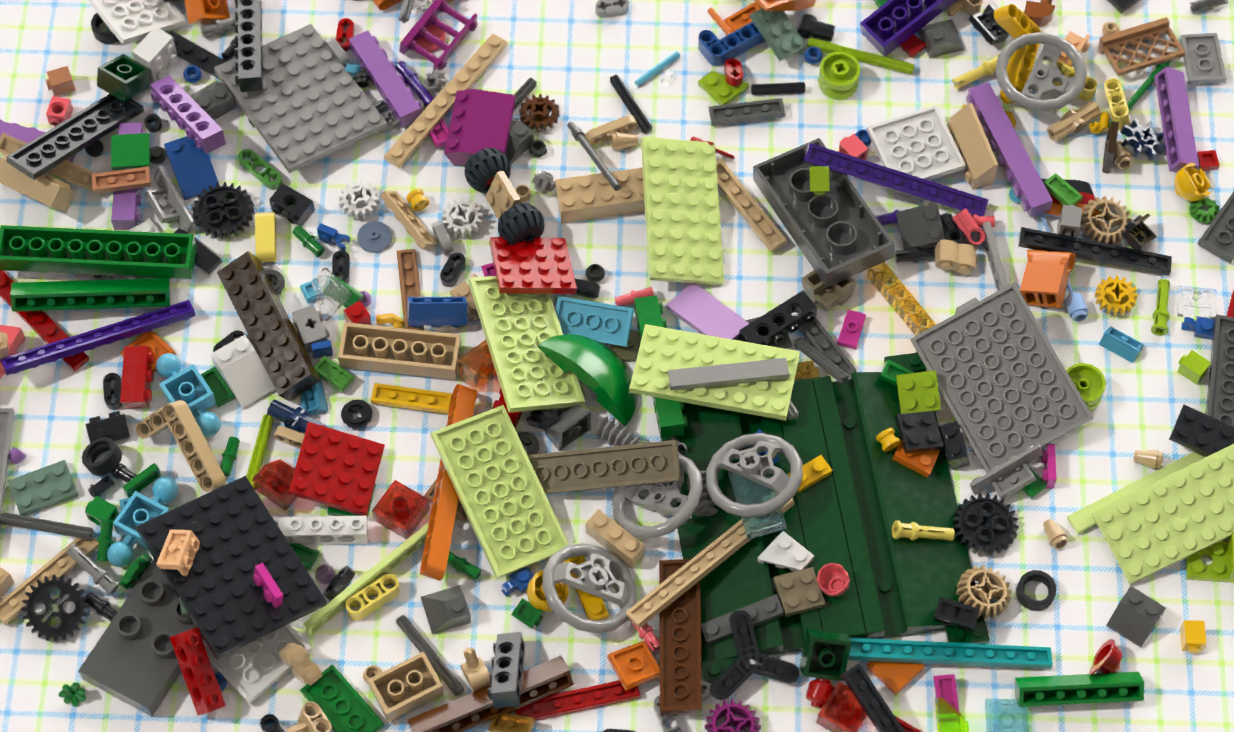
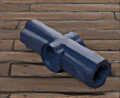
[267,399,327,433]

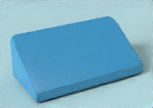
[1099,326,1144,363]
[300,378,329,416]

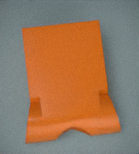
[1020,250,1076,308]

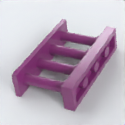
[399,0,478,71]

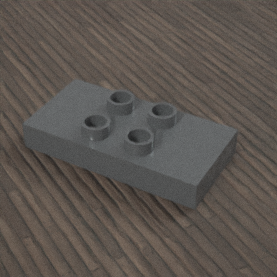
[753,138,895,288]
[78,559,203,717]

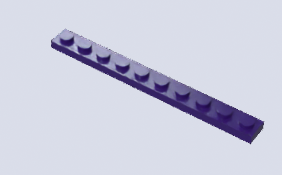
[803,143,989,216]
[0,300,196,376]

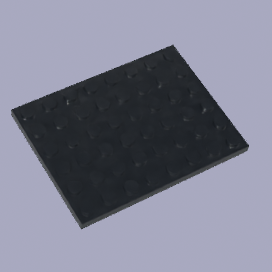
[136,476,327,660]

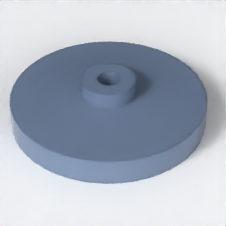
[357,221,392,253]

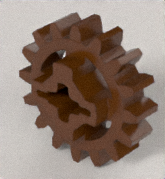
[519,94,560,132]

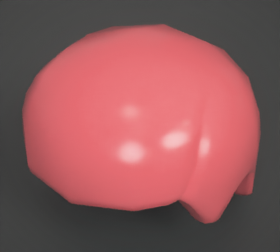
[817,563,850,597]

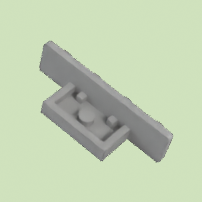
[145,166,194,234]
[969,444,1043,500]

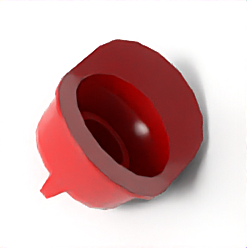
[1089,639,1123,675]

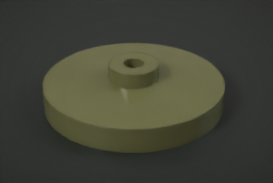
[611,329,641,362]

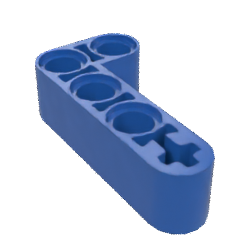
[698,22,766,67]

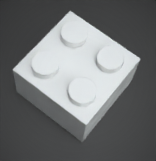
[132,26,178,82]

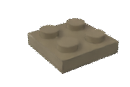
[773,567,825,617]

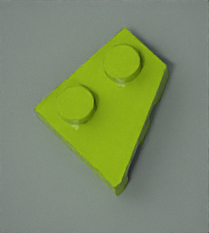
[698,71,749,105]

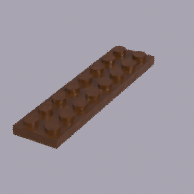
[659,559,702,714]

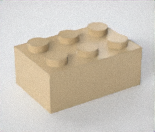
[368,651,444,723]

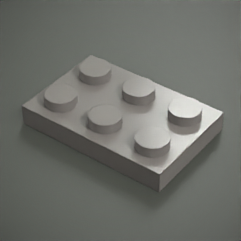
[1180,33,1227,85]

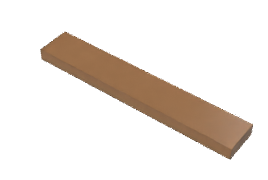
[397,249,424,331]

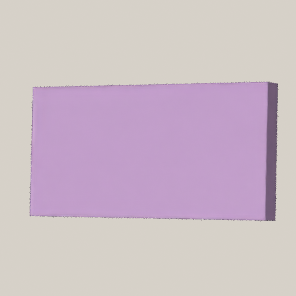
[666,283,750,340]

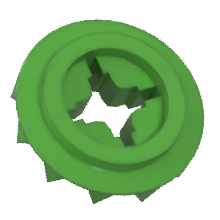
[1189,196,1220,224]

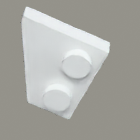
[757,531,814,572]

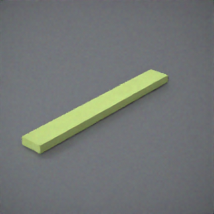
[1067,451,1206,535]
[303,522,429,636]

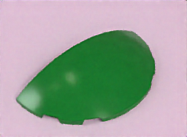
[538,334,637,426]

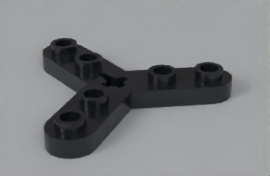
[710,610,800,700]

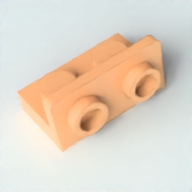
[1058,31,1091,67]
[157,530,200,576]

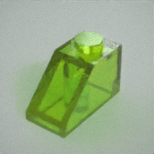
[934,697,969,732]

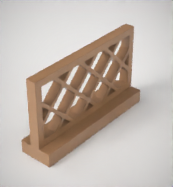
[1098,17,1186,76]

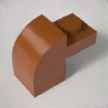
[1024,0,1055,27]

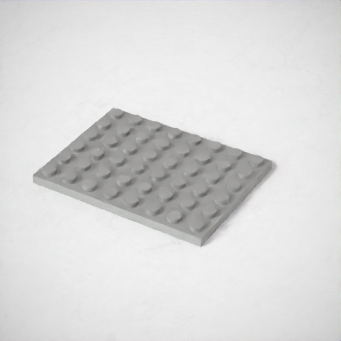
[214,24,387,174]
[910,282,1094,474]

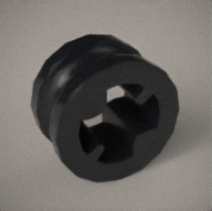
[144,114,162,133]

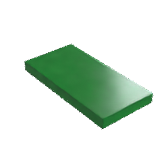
[300,664,385,732]

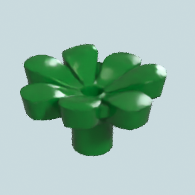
[58,682,86,707]

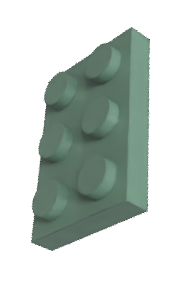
[749,8,808,61]
[8,459,79,516]

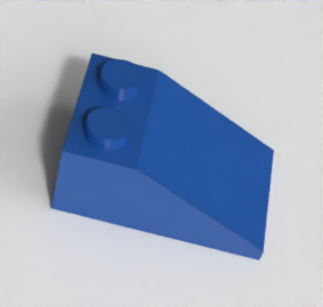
[164,136,219,201]

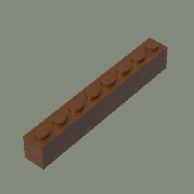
[407,656,574,732]

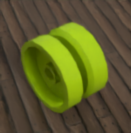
[818,52,861,100]
[1066,363,1106,412]

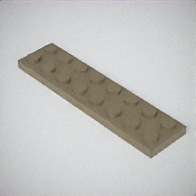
[527,440,680,494]

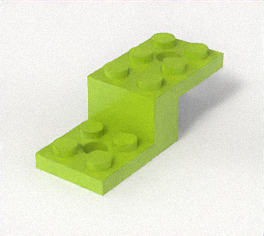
[1185,532,1234,583]

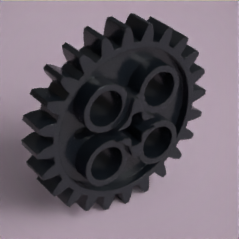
[192,182,255,240]
[952,493,1019,556]
[21,574,90,642]

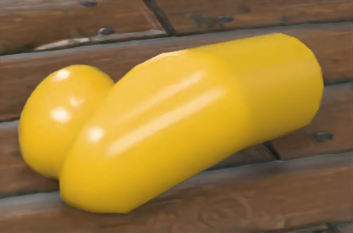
[1089,112,1110,134]
[376,313,404,329]

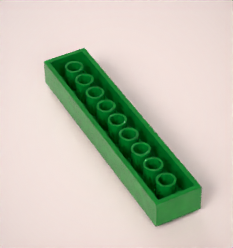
[0,225,196,279]

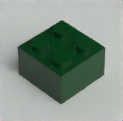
[97,54,151,102]
[799,629,852,681]

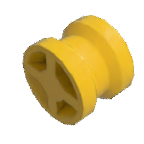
[406,188,430,212]
[876,428,901,452]

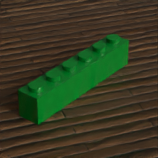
[1015,671,1144,707]

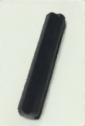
[751,82,806,95]

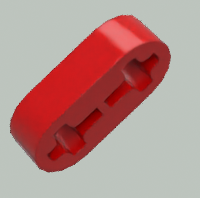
[335,18,355,52]
[724,58,744,86]

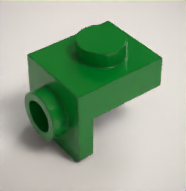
[511,598,544,628]

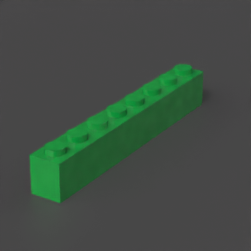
[10,278,171,312]
[634,295,687,438]

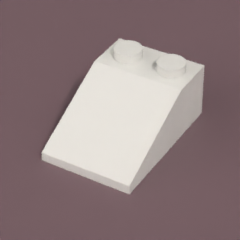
[211,335,276,409]

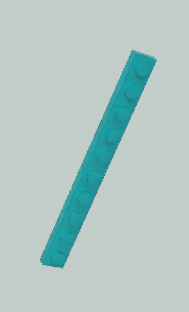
[848,638,1053,669]

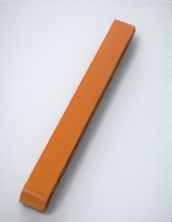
[420,384,477,581]

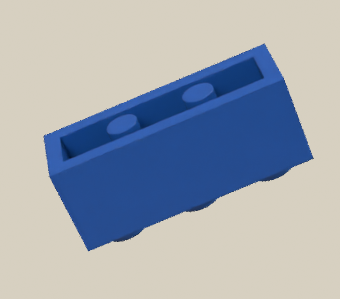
[407,297,468,328]

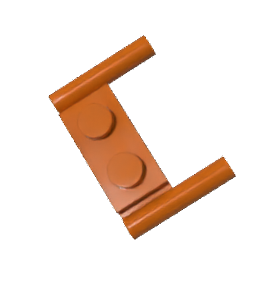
[707,0,763,36]

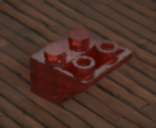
[252,459,298,511]

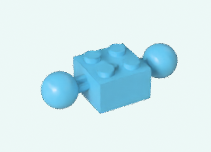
[156,353,221,437]
[107,477,179,567]

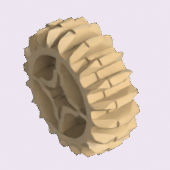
[1080,195,1131,245]
[956,565,1012,620]

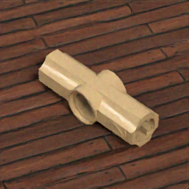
[1047,101,1101,142]

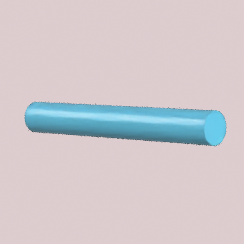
[634,51,681,87]

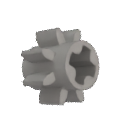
[424,69,448,93]
[532,171,555,194]

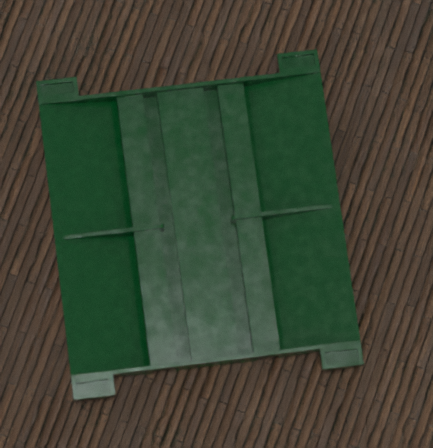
[661,352,990,684]

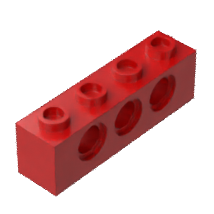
[169,627,226,716]

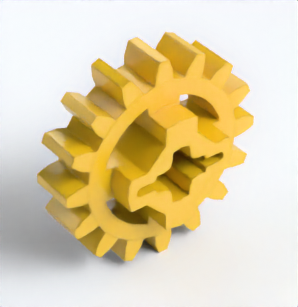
[1094,275,1138,316]

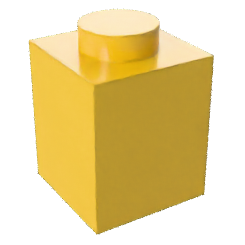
[1180,620,1207,653]

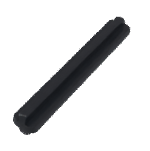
[610,74,652,134]

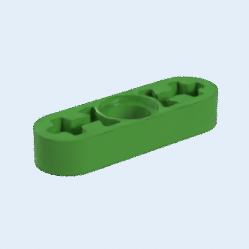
[238,149,282,190]

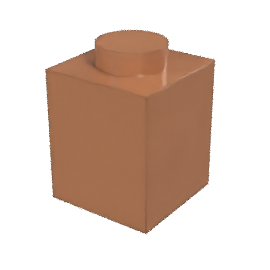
[45,65,76,96]

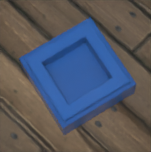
[311,340,333,359]

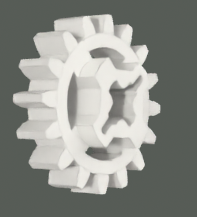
[338,179,380,219]
[442,197,483,237]

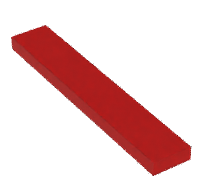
[515,680,641,721]

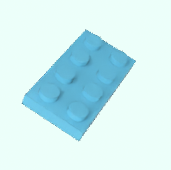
[555,296,635,347]

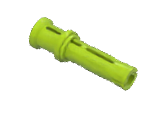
[1151,279,1170,336]

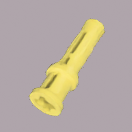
[952,53,1000,90]
[892,521,954,541]

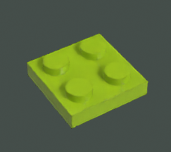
[896,370,941,414]

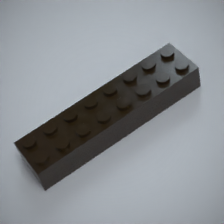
[217,251,321,402]

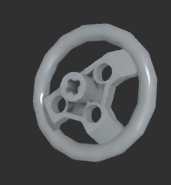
[995,32,1087,112]
[706,433,803,517]
[612,453,703,539]
[542,543,637,634]

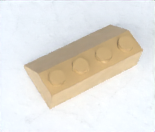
[947,103,998,190]

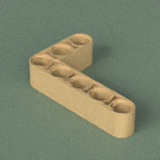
[136,400,226,492]

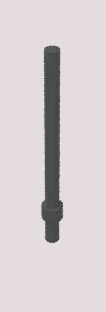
[567,121,621,191]

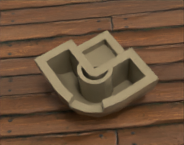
[801,270,856,311]

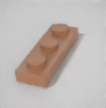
[91,166,151,194]

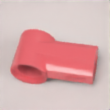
[952,209,985,246]

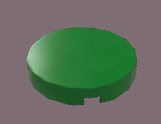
[120,553,153,590]

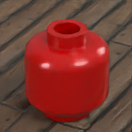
[805,678,835,709]

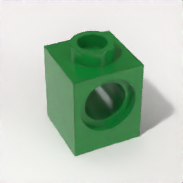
[85,496,119,526]

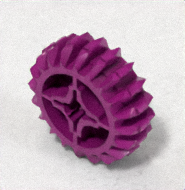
[704,699,761,732]

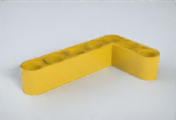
[994,4,1041,104]

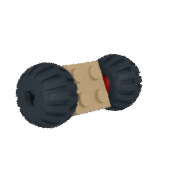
[464,148,545,245]

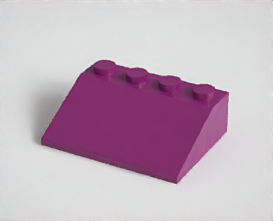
[444,89,516,166]

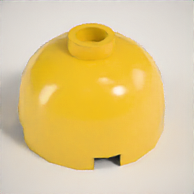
[1174,163,1211,202]
[527,570,569,612]

